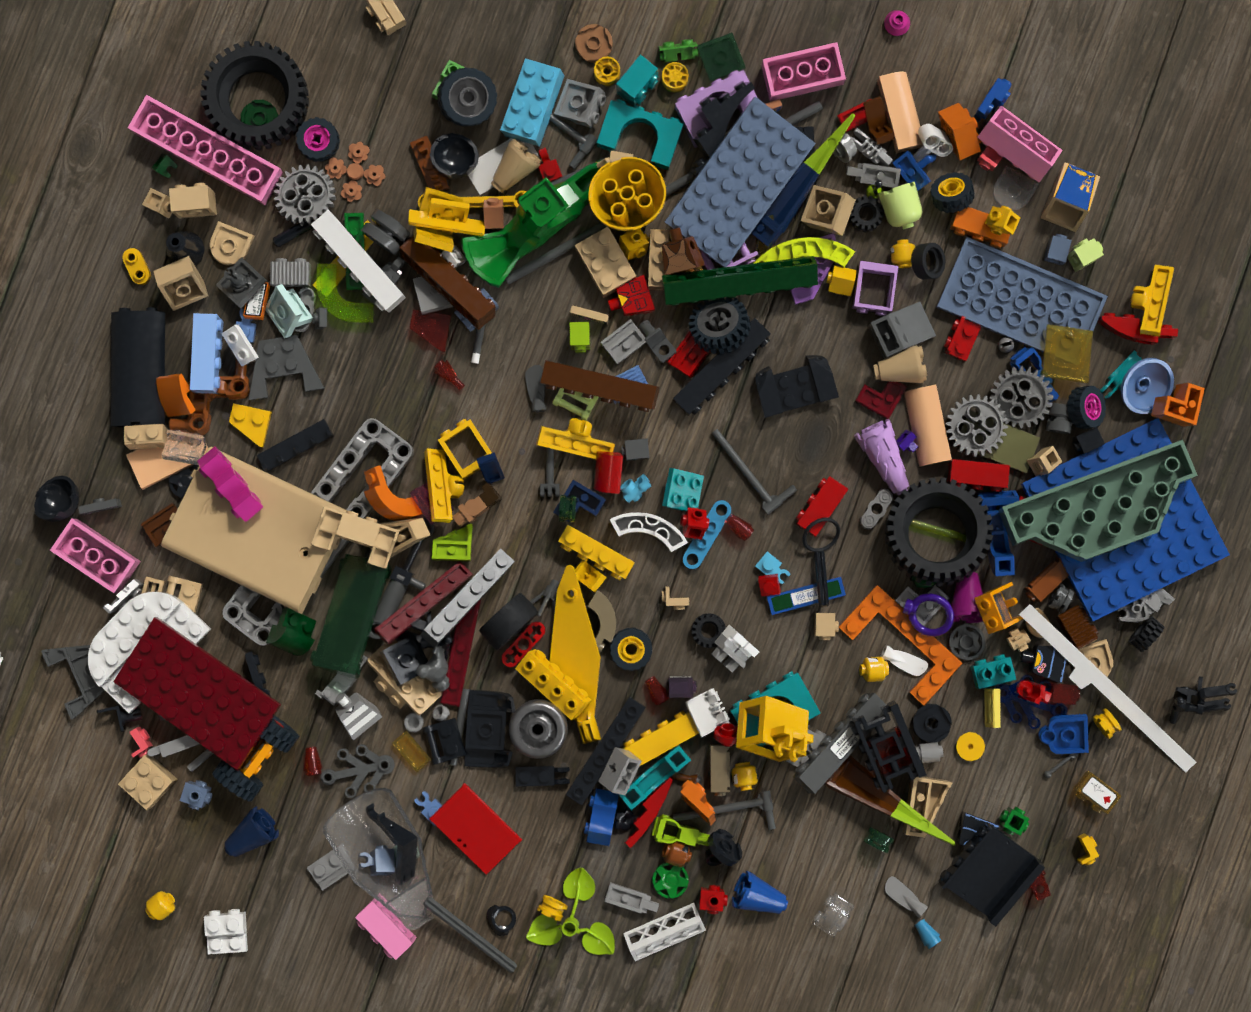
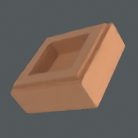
[765,99,782,112]

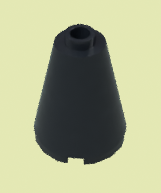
[166,231,205,266]

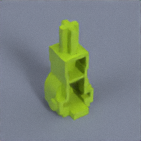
[652,814,710,846]

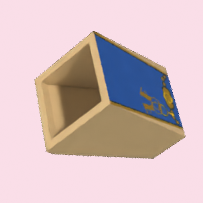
[1041,163,1100,232]

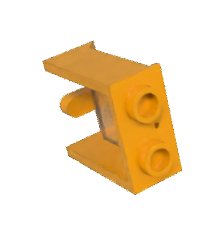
[974,582,1023,634]

